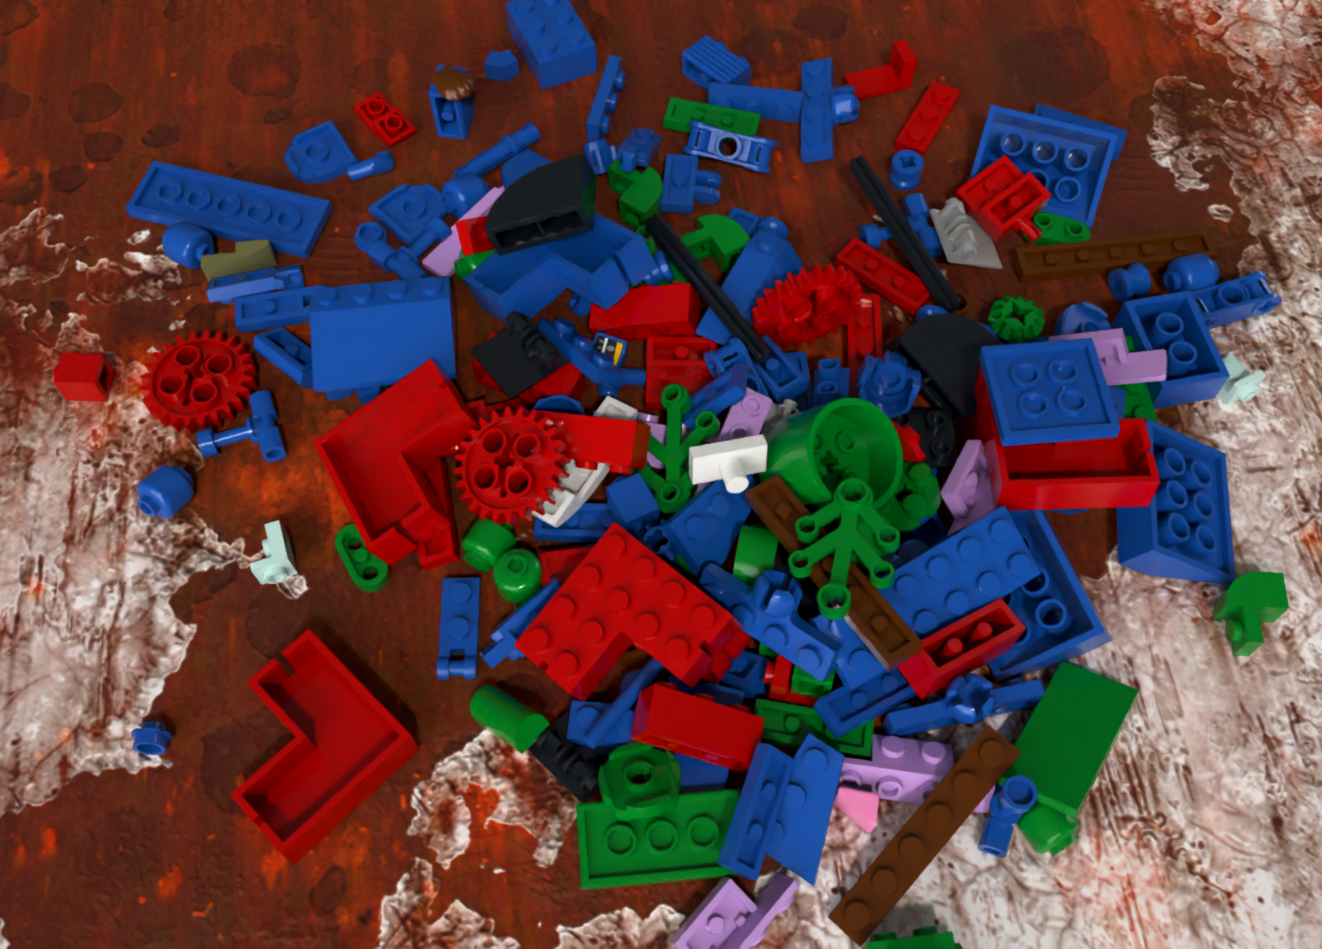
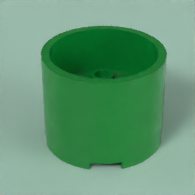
[758,397,903,517]

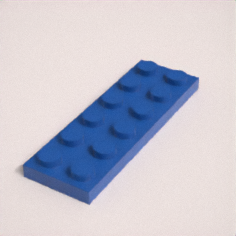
[125,161,333,259]
[808,505,1041,690]

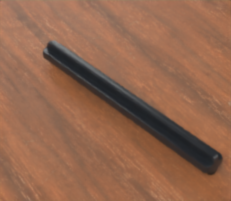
[849,156,961,314]
[645,214,772,365]

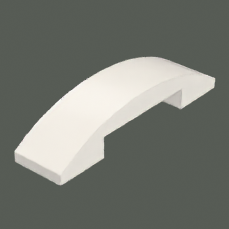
[532,396,638,528]

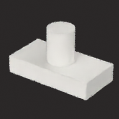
[689,434,768,493]

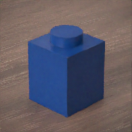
[606,472,660,536]

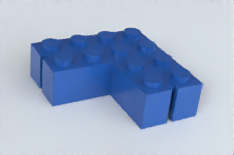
[463,213,657,325]

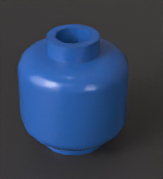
[440,173,490,219]
[162,221,215,270]
[1163,253,1219,293]
[137,465,194,519]

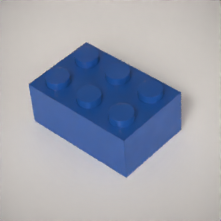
[505,0,597,90]
[1112,290,1230,409]

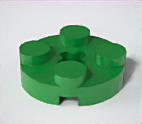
[876,462,942,531]
[598,742,682,821]

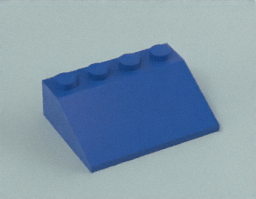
[969,105,1118,230]
[309,276,457,392]
[1117,418,1236,585]
[988,510,1113,684]

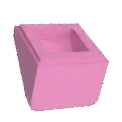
[834,786,880,834]

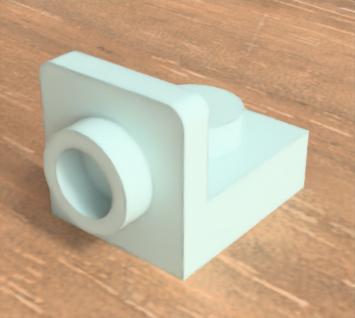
[1217,354,1266,406]
[250,520,298,584]

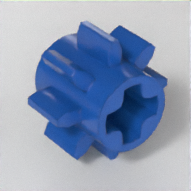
[579,138,618,175]
[637,519,680,565]

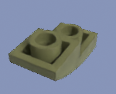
[200,239,277,282]

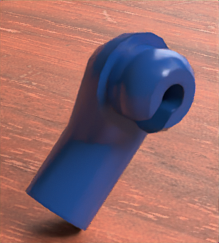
[347,150,395,181]
[597,367,646,401]

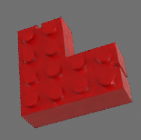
[313,358,480,566]
[974,365,1161,511]
[514,522,743,701]
[230,629,419,865]

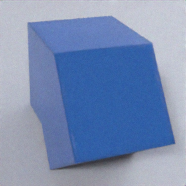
[484,49,519,82]

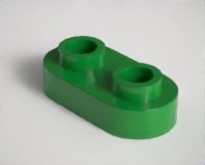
[1023,211,1091,246]
[335,524,390,593]

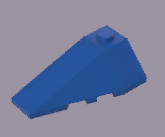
[696,230,807,346]

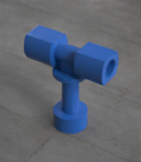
[859,193,943,258]
[367,216,452,280]
[196,390,287,462]
[978,775,1038,858]

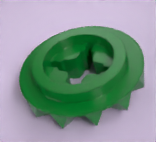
[989,294,1045,343]

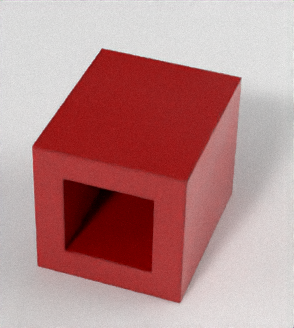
[53,352,116,402]

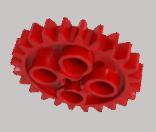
[751,263,864,349]
[139,330,258,434]
[453,406,571,527]

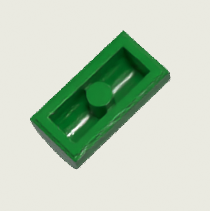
[470,685,549,754]

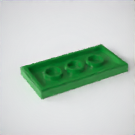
[997,661,1139,818]
[576,788,740,891]

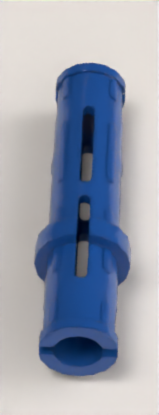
[453,122,541,177]

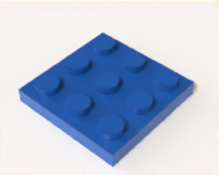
[979,338,1121,446]

